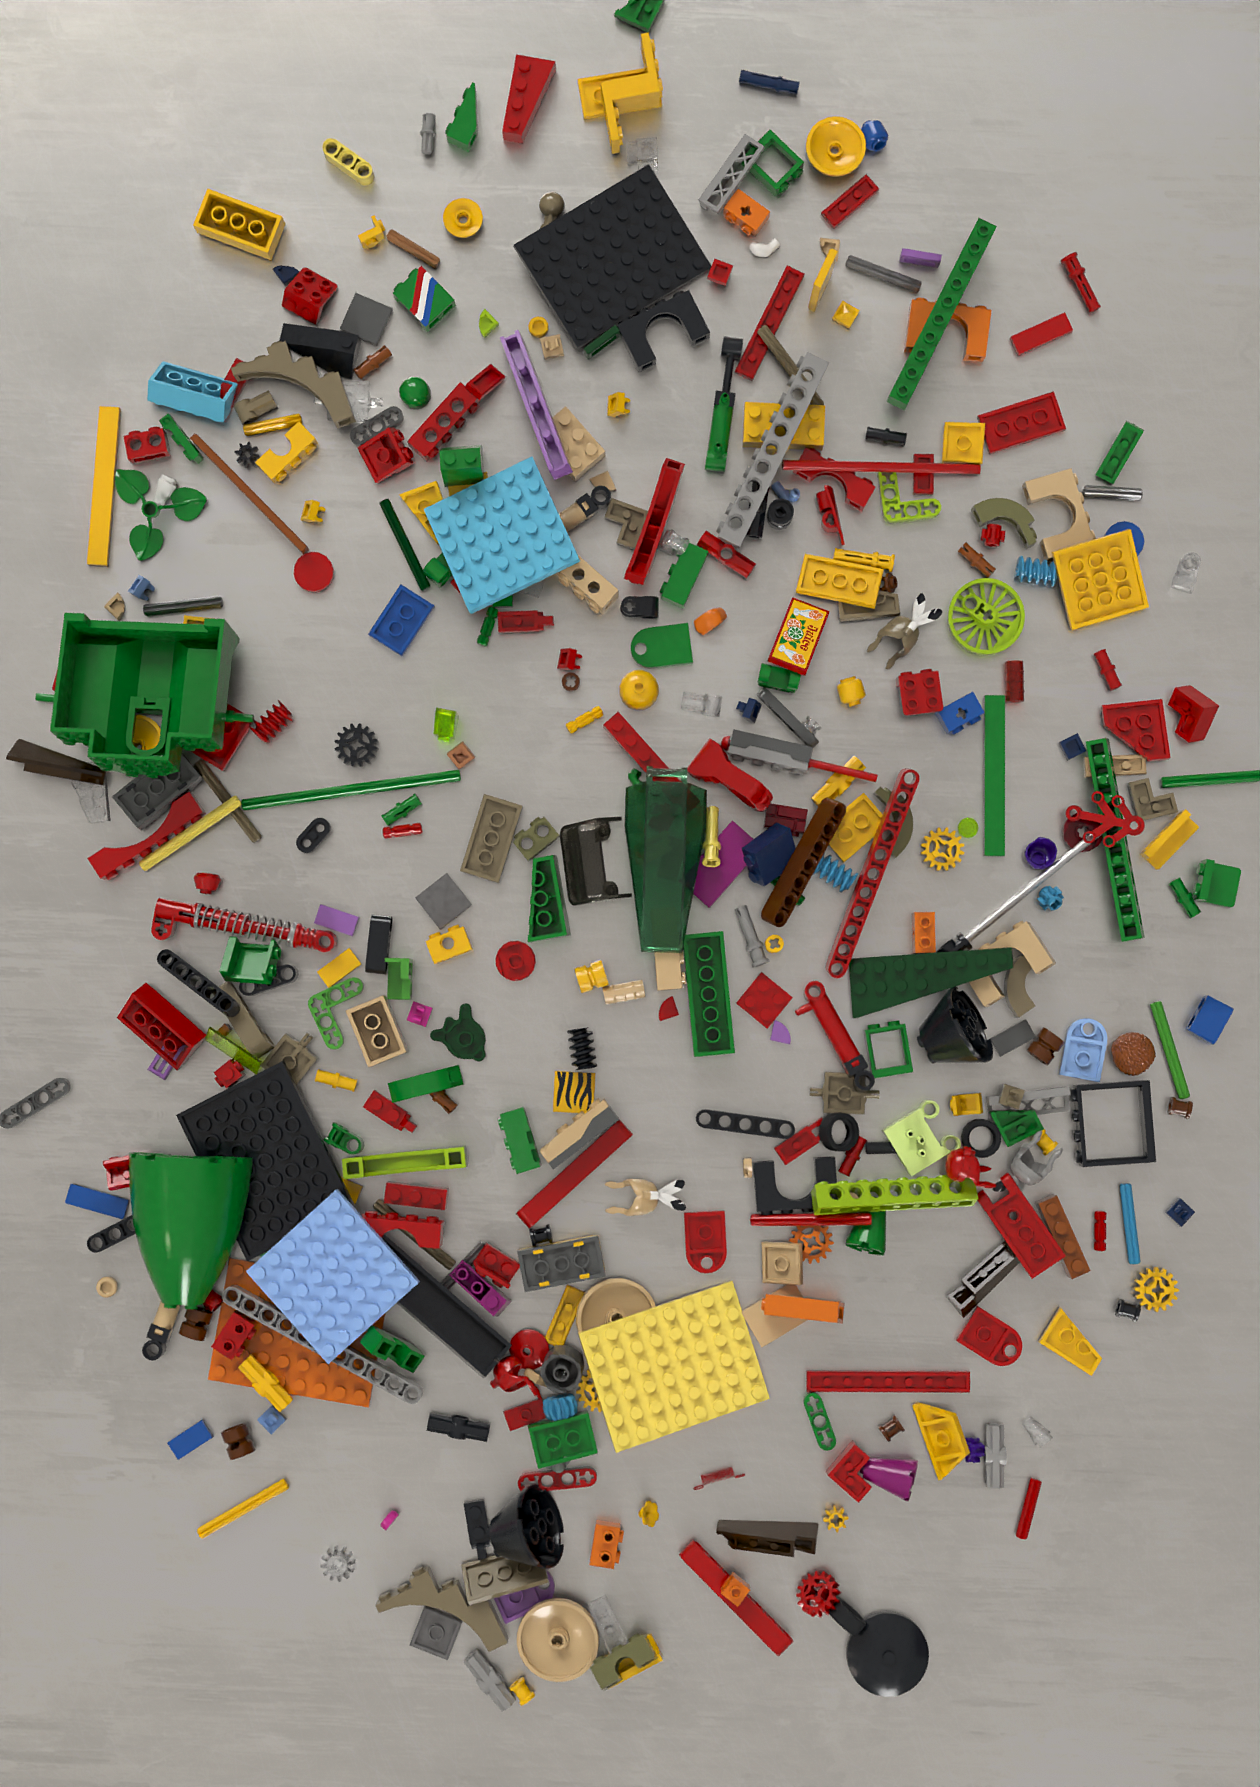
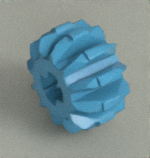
[543,1393,578,1421]

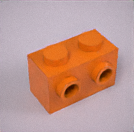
[589,1520,624,1569]

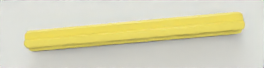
[139,796,242,871]

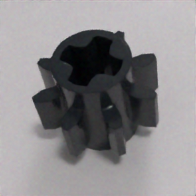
[235,441,260,468]

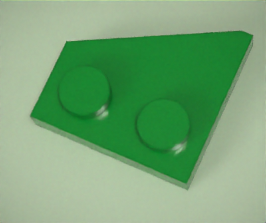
[614,0,664,32]
[989,1110,1044,1147]

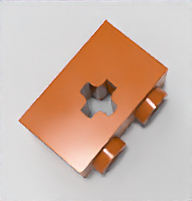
[723,189,770,237]
[912,912,936,954]

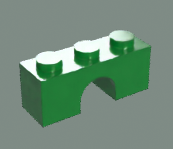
[360,1325,425,1373]

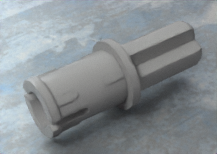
[420,113,436,155]

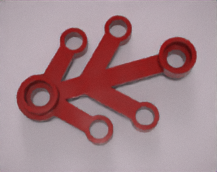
[1066,791,1145,847]

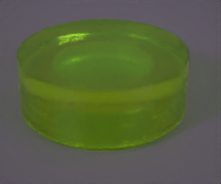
[957,818,978,838]

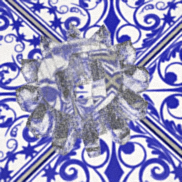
[320,1545,356,1582]

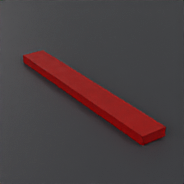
[806,1370,970,1393]

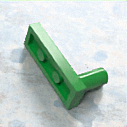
[1096,421,1144,484]

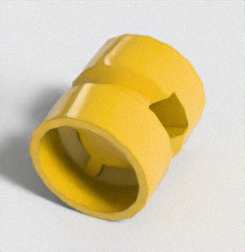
[574,960,609,993]

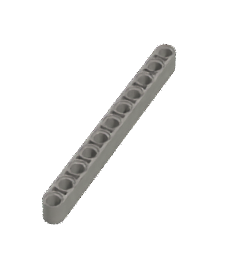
[222,1285,423,1404]

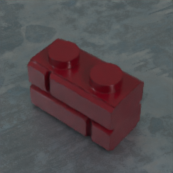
[763,803,808,837]

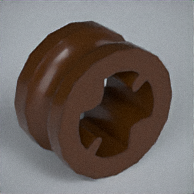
[562,672,580,692]

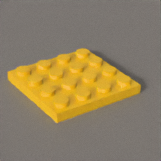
[1052,529,1149,630]

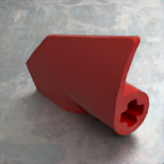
[816,485,845,545]

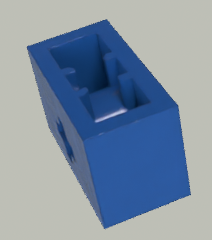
[935,692,985,735]

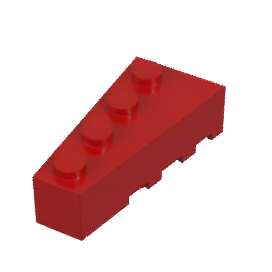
[502,54,556,144]

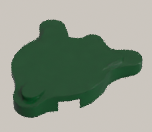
[430,1003,486,1062]

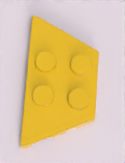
[912,1402,970,1481]

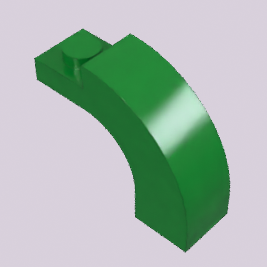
[388,1065,464,1103]

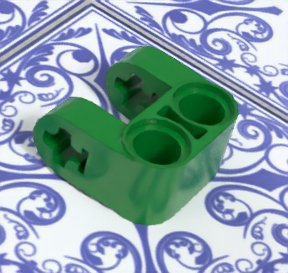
[757,663,801,693]

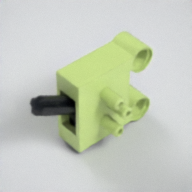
[865,1100,961,1176]

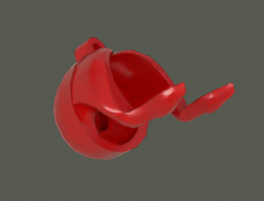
[945,1147,997,1188]
[490,1355,541,1400]

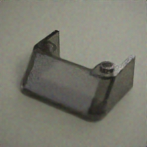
[560,817,632,906]

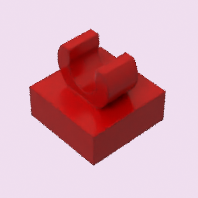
[707,258,733,286]
[557,648,582,670]

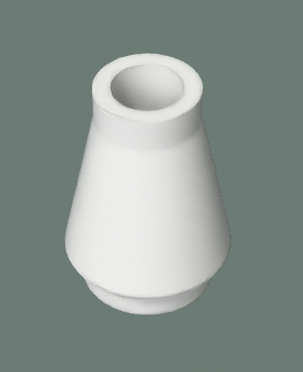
[153,474,177,505]

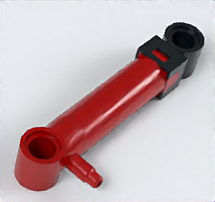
[795,981,875,1093]

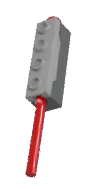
[721,729,878,782]

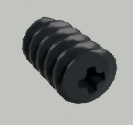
[567,1027,597,1071]

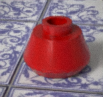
[193,873,221,895]

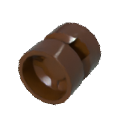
[1026,1027,1065,1066]
[179,1306,213,1341]
[221,1423,255,1460]

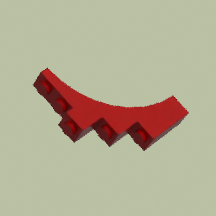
[624,458,685,585]

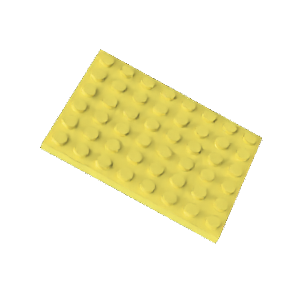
[578,1281,770,1453]

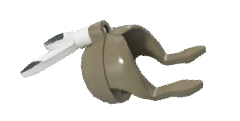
[867,593,943,669]

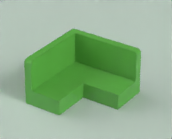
[385,958,413,1000]

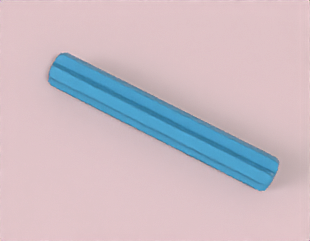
[1120,1183,1141,1264]

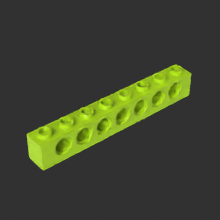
[811,1175,978,1215]

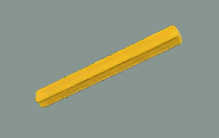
[197,1479,289,1539]

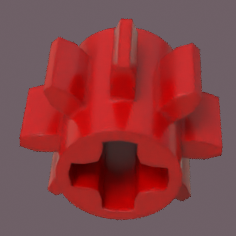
[981,524,1006,547]

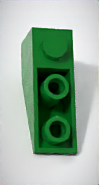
[445,82,478,152]

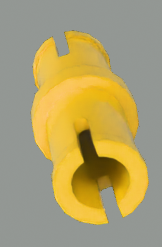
[315,1069,358,1092]

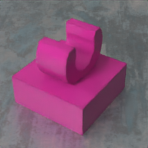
[407,1001,433,1027]

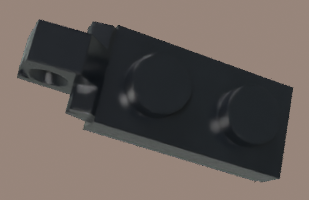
[464,1499,491,1560]

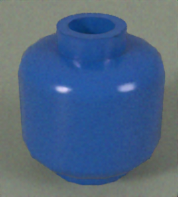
[861,120,889,151]

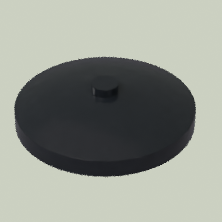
[846,1611,929,1697]

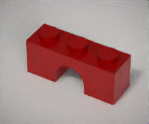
[384,1181,449,1210]

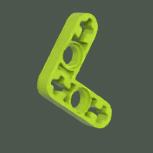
[877,472,941,523]

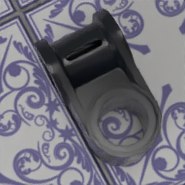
[620,596,659,619]

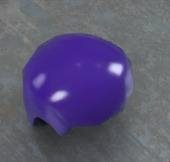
[1025,837,1058,870]

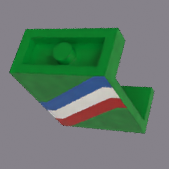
[393,266,456,332]

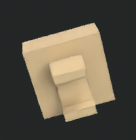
[540,334,564,360]

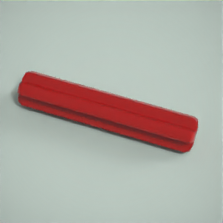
[1016,1478,1042,1540]

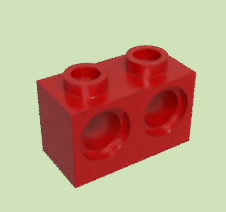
[123,427,171,464]

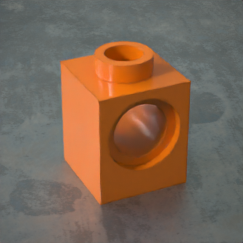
[720,1572,750,1607]

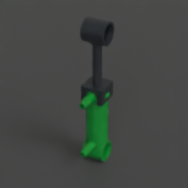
[705,336,743,472]

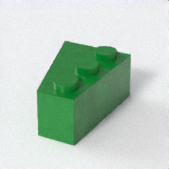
[498,1107,542,1174]

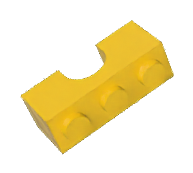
[255,422,318,484]

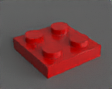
[736,972,793,1029]

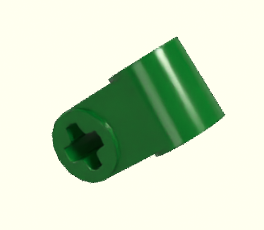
[324,1122,364,1155]

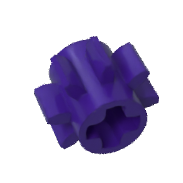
[965,1437,985,1463]

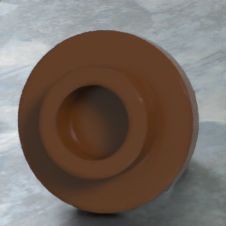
[879,573,898,593]

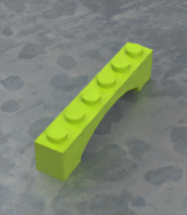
[342,1146,468,1179]

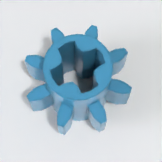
[1037,886,1064,911]

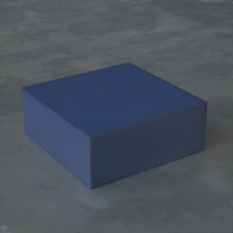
[1059,733,1086,761]

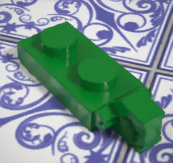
[159,413,204,464]

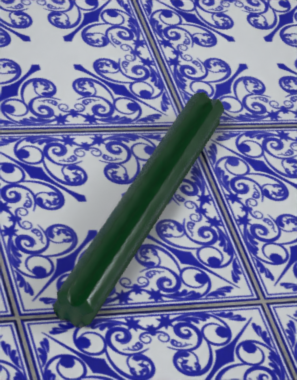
[379,499,430,591]

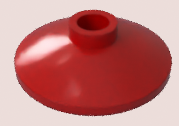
[509,1329,549,1370]

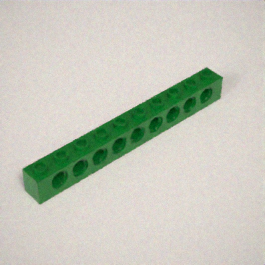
[887,218,997,411]
[1086,738,1145,942]

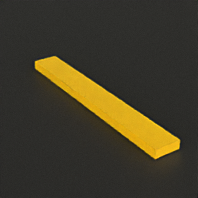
[87,406,121,567]

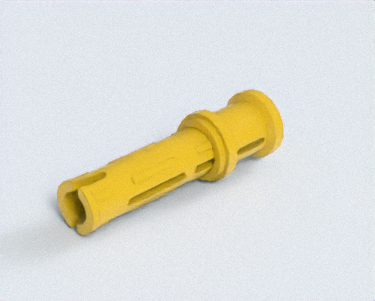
[833,548,895,572]

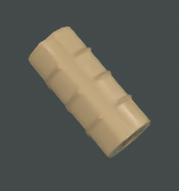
[603,980,645,1004]

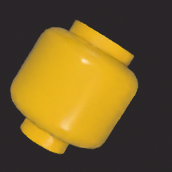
[837,676,866,707]

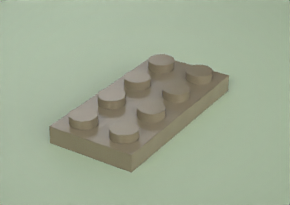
[460,794,523,883]
[461,1555,549,1605]

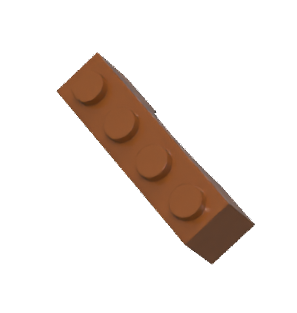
[1035,1194,1091,1279]

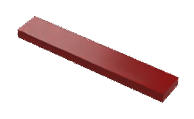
[735,265,805,381]

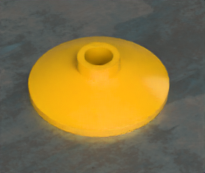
[443,198,483,238]

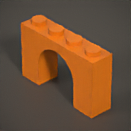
[904,298,992,362]

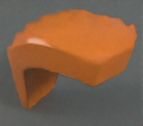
[694,607,727,635]

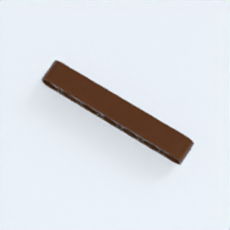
[761,797,846,928]

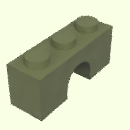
[590,1633,658,1691]

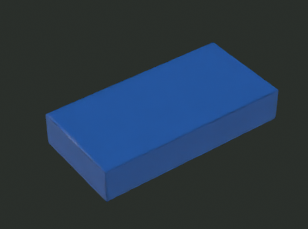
[167,1419,214,1460]

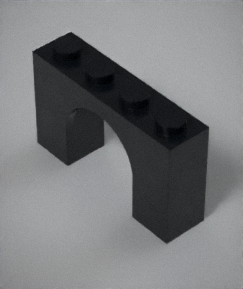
[617,290,710,373]
[753,1156,838,1215]

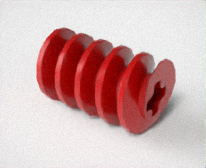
[249,699,294,743]

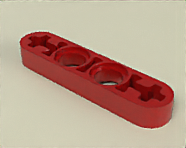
[518,1466,597,1491]

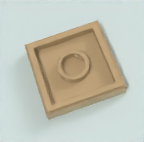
[762,1241,803,1285]

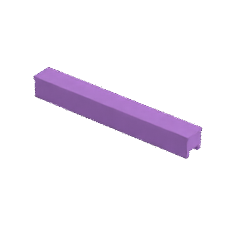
[500,330,573,480]

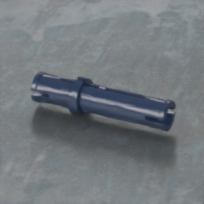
[739,69,800,95]

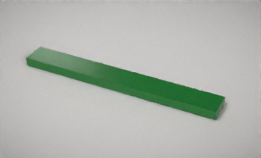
[984,695,1005,856]

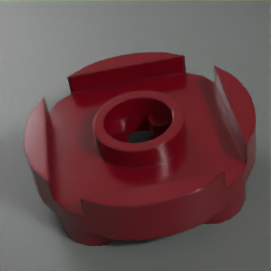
[1062,813,1103,852]

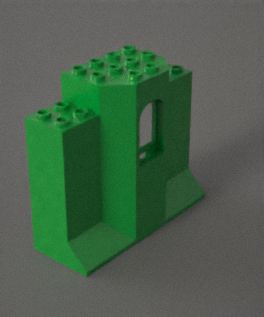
[50,613,240,778]

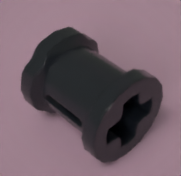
[529,1225,553,1247]
[1115,1299,1141,1322]

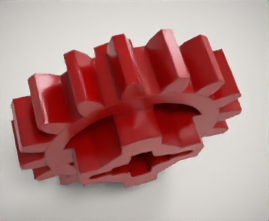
[796,1571,841,1618]

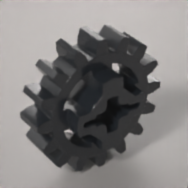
[334,723,379,767]

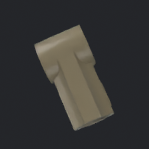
[234,390,277,425]

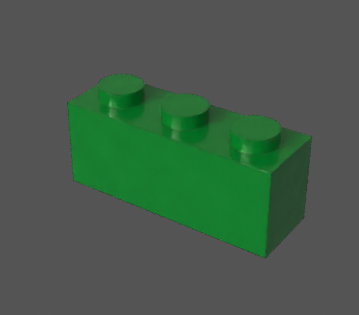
[659,541,708,609]

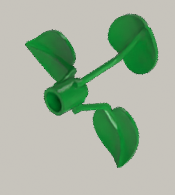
[115,469,207,561]

